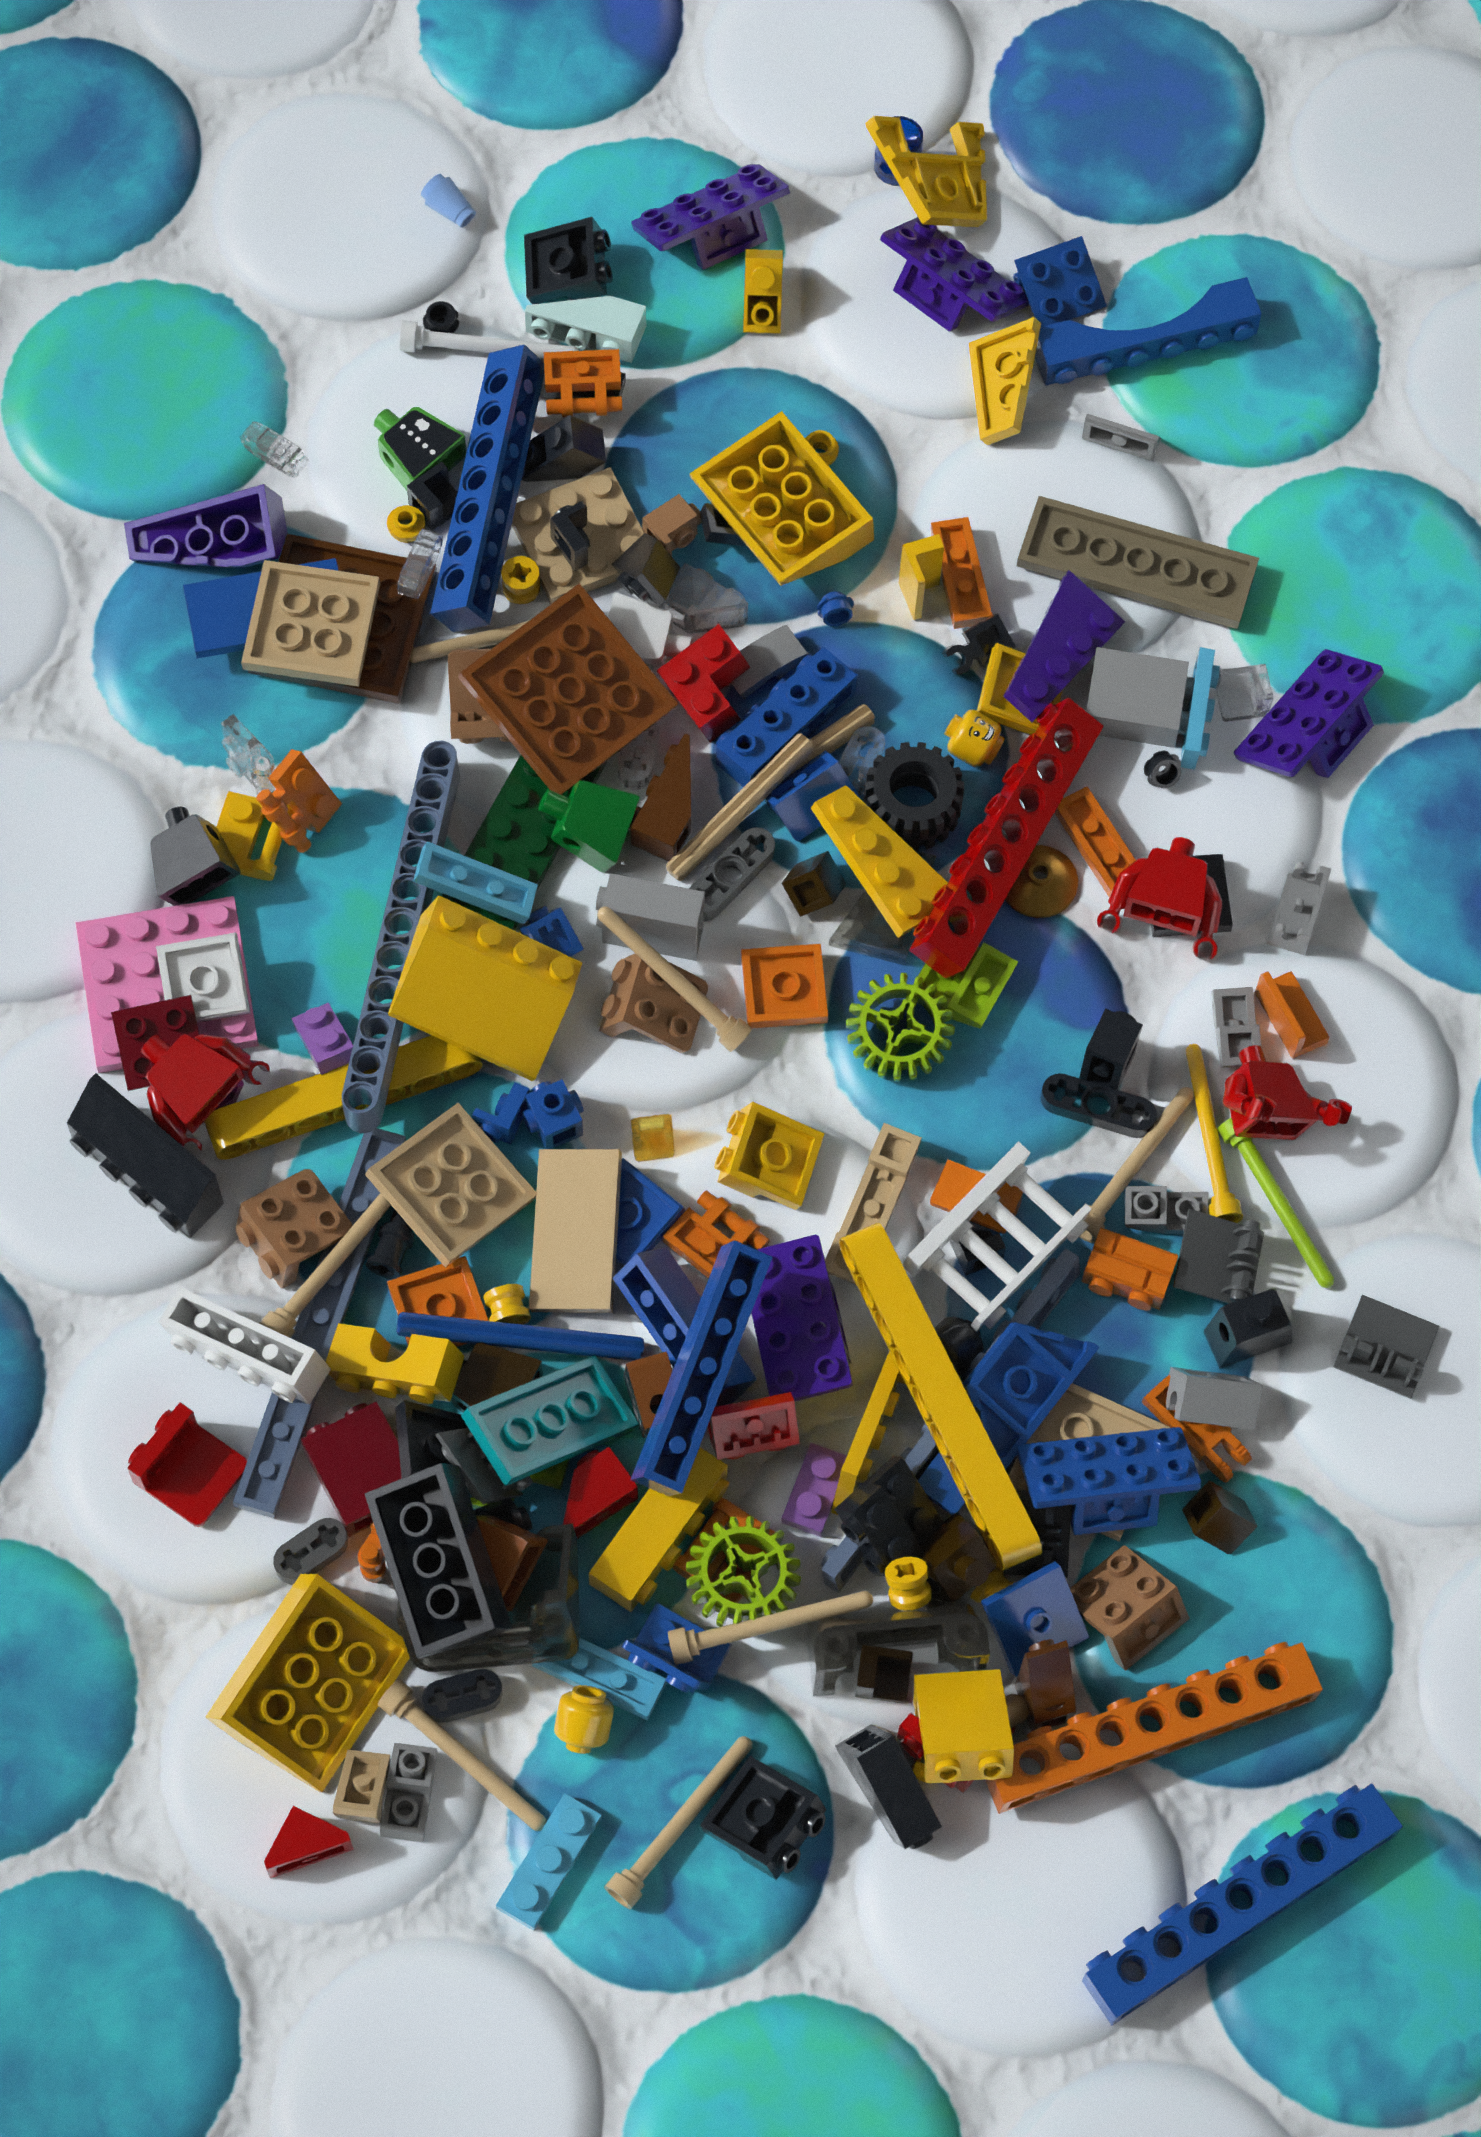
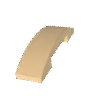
[825,1123,922,1285]

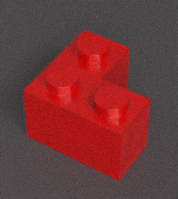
[656,624,751,743]

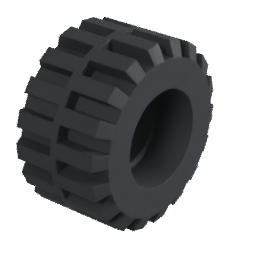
[864,742,964,851]

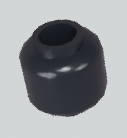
[934,1316,984,1377]

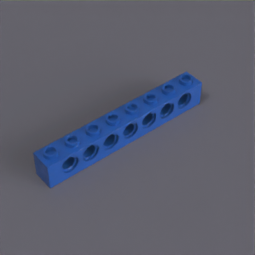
[430,344,545,632]
[1082,1783,1403,2026]

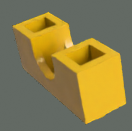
[326,1323,465,1404]

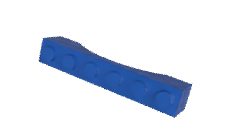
[1035,277,1262,386]

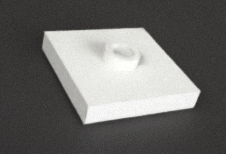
[156,933,250,1022]

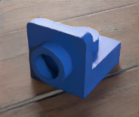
[519,905,584,957]
[472,1082,530,1145]

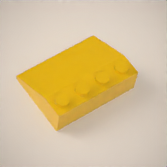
[689,411,874,586]
[388,895,582,1081]
[205,1574,415,1793]

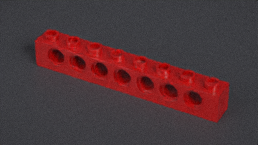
[909,697,1104,979]

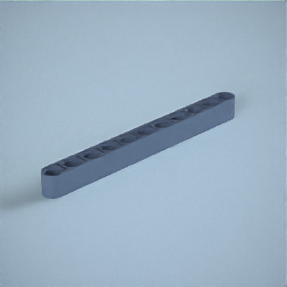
[342,740,460,1133]

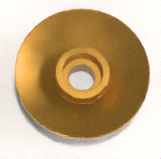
[1005,845,1078,918]

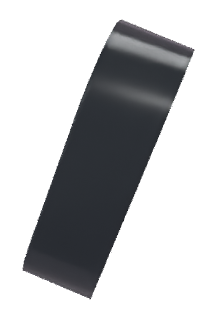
[422,1669,503,1723]

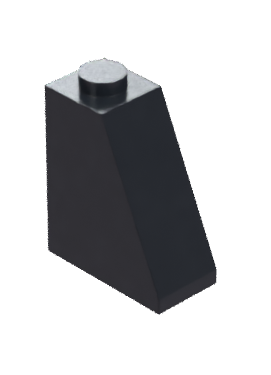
[835,1724,942,1849]

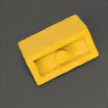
[898,534,944,620]

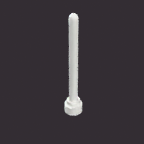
[399,320,579,358]

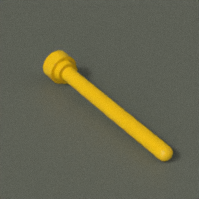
[1186,1043,1243,1223]

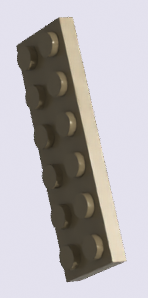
[1016,496,1259,629]

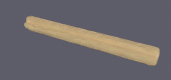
[666,733,814,881]

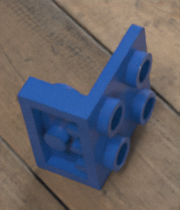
[622,1602,733,1693]

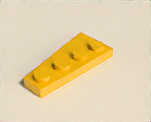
[811,785,948,938]
[831,1351,906,1515]

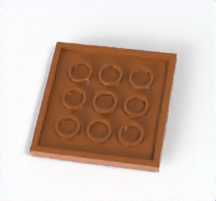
[458,583,678,795]

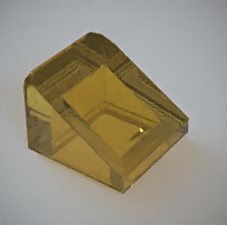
[631,1114,675,1162]

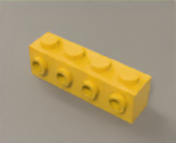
[589,1447,730,1612]

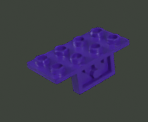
[631,164,790,270]
[880,217,1029,332]
[1233,649,1384,778]
[751,1234,853,1402]

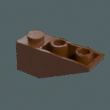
[629,733,691,862]
[1015,1639,1076,1732]

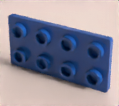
[1017,1427,1201,1535]

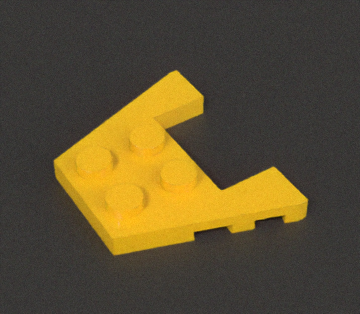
[865,116,987,227]

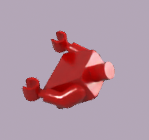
[1097,837,1222,959]
[141,1034,270,1151]
[1222,1045,1352,1140]

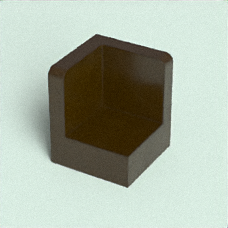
[781,851,846,917]
[1182,1480,1258,1554]
[855,1645,913,1704]

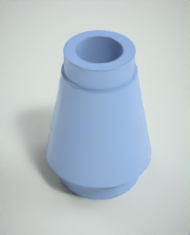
[421,174,476,228]

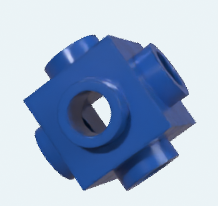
[522,1079,584,1149]

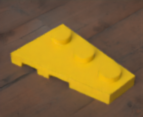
[969,317,1041,445]

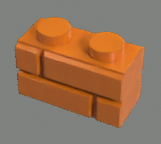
[1082,1227,1179,1311]

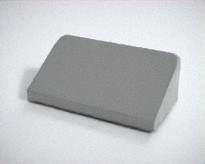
[1082,414,1161,461]

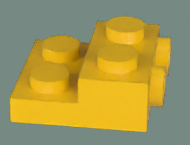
[714,1102,824,1210]

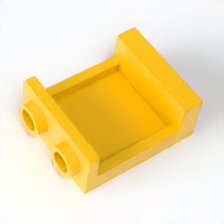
[913,1669,1014,1783]

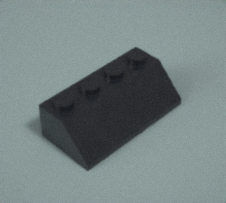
[67,1073,224,1238]
[365,1463,513,1658]

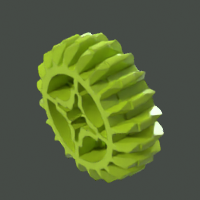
[846,972,955,1081]
[686,1516,801,1627]

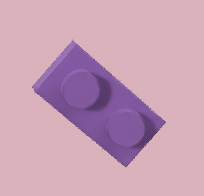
[291,1003,353,1075]
[781,1443,847,1537]

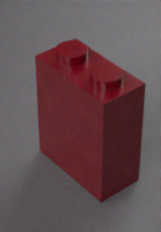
[301,1401,402,1537]

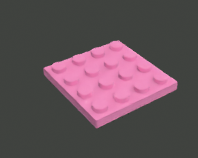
[76,896,259,1073]

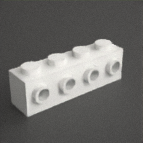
[158,1287,331,1405]

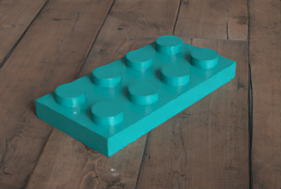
[461,1355,639,1486]

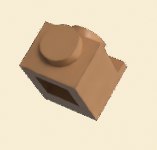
[642,494,702,556]

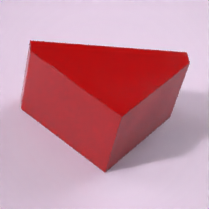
[264,1806,354,1878]

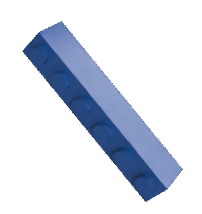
[630,1240,773,1496]

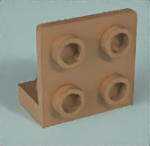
[1070,1546,1190,1671]

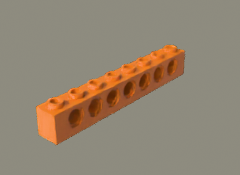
[985,1642,1323,1814]

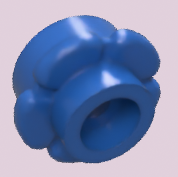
[817,591,854,626]

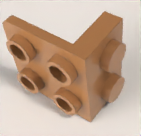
[448,649,510,744]
[599,954,708,1053]
[235,1169,352,1289]

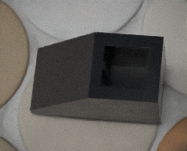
[522,415,606,482]
[611,533,681,606]

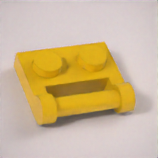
[216,791,294,881]

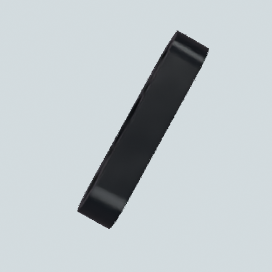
[1041,1073,1157,1138]

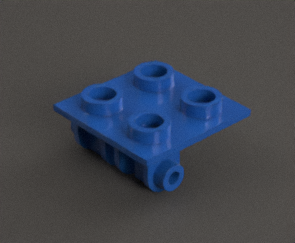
[1013,236,1107,327]

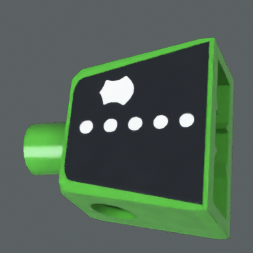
[374,407,466,491]

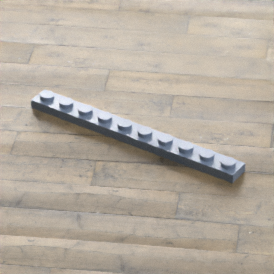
[233,1128,406,1519]
[821,1248,1080,1593]

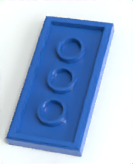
[183,558,338,659]

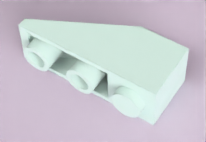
[525,296,646,363]

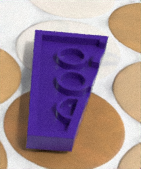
[1003,570,1126,722]

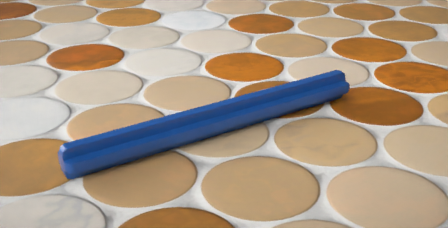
[396,1312,644,1361]

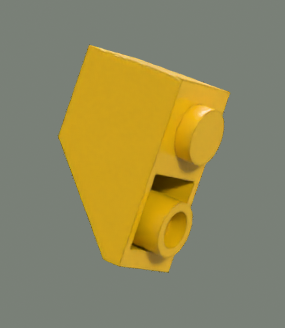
[743,249,783,333]

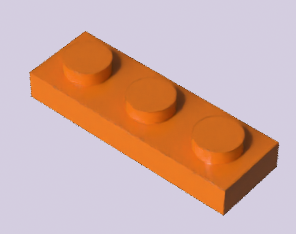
[930,517,992,629]
[1055,786,1136,896]

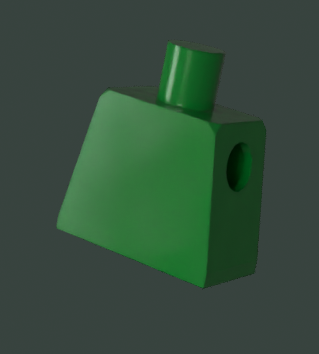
[539,781,640,873]

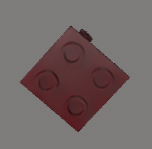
[111,995,200,1091]

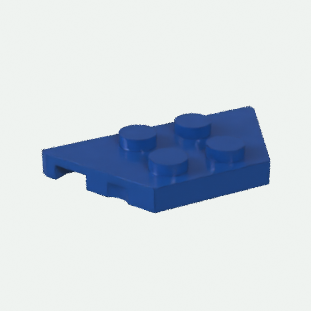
[963,1322,1099,1470]

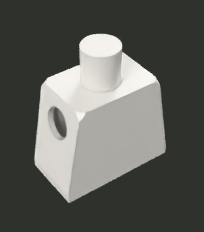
[608,592,692,677]

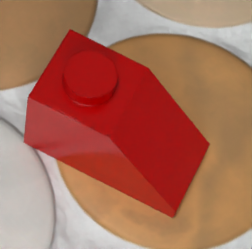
[563,1447,638,1545]

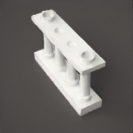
[903,1141,1092,1332]

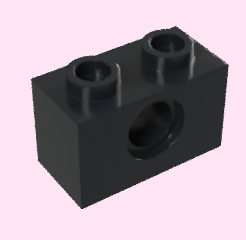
[1079,1008,1143,1090]

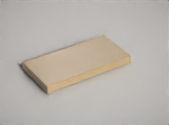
[529,1149,622,1313]

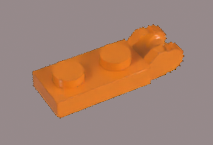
[1142,1375,1252,1483]

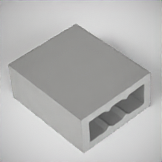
[1086,647,1194,748]
[595,873,705,961]

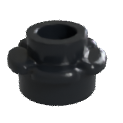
[423,301,460,333]
[1144,750,1182,788]

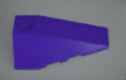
[124,484,288,568]

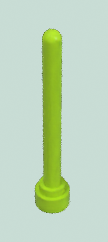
[1217,1118,1334,1288]

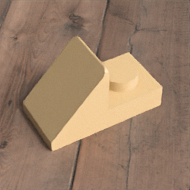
[333,1750,390,1823]

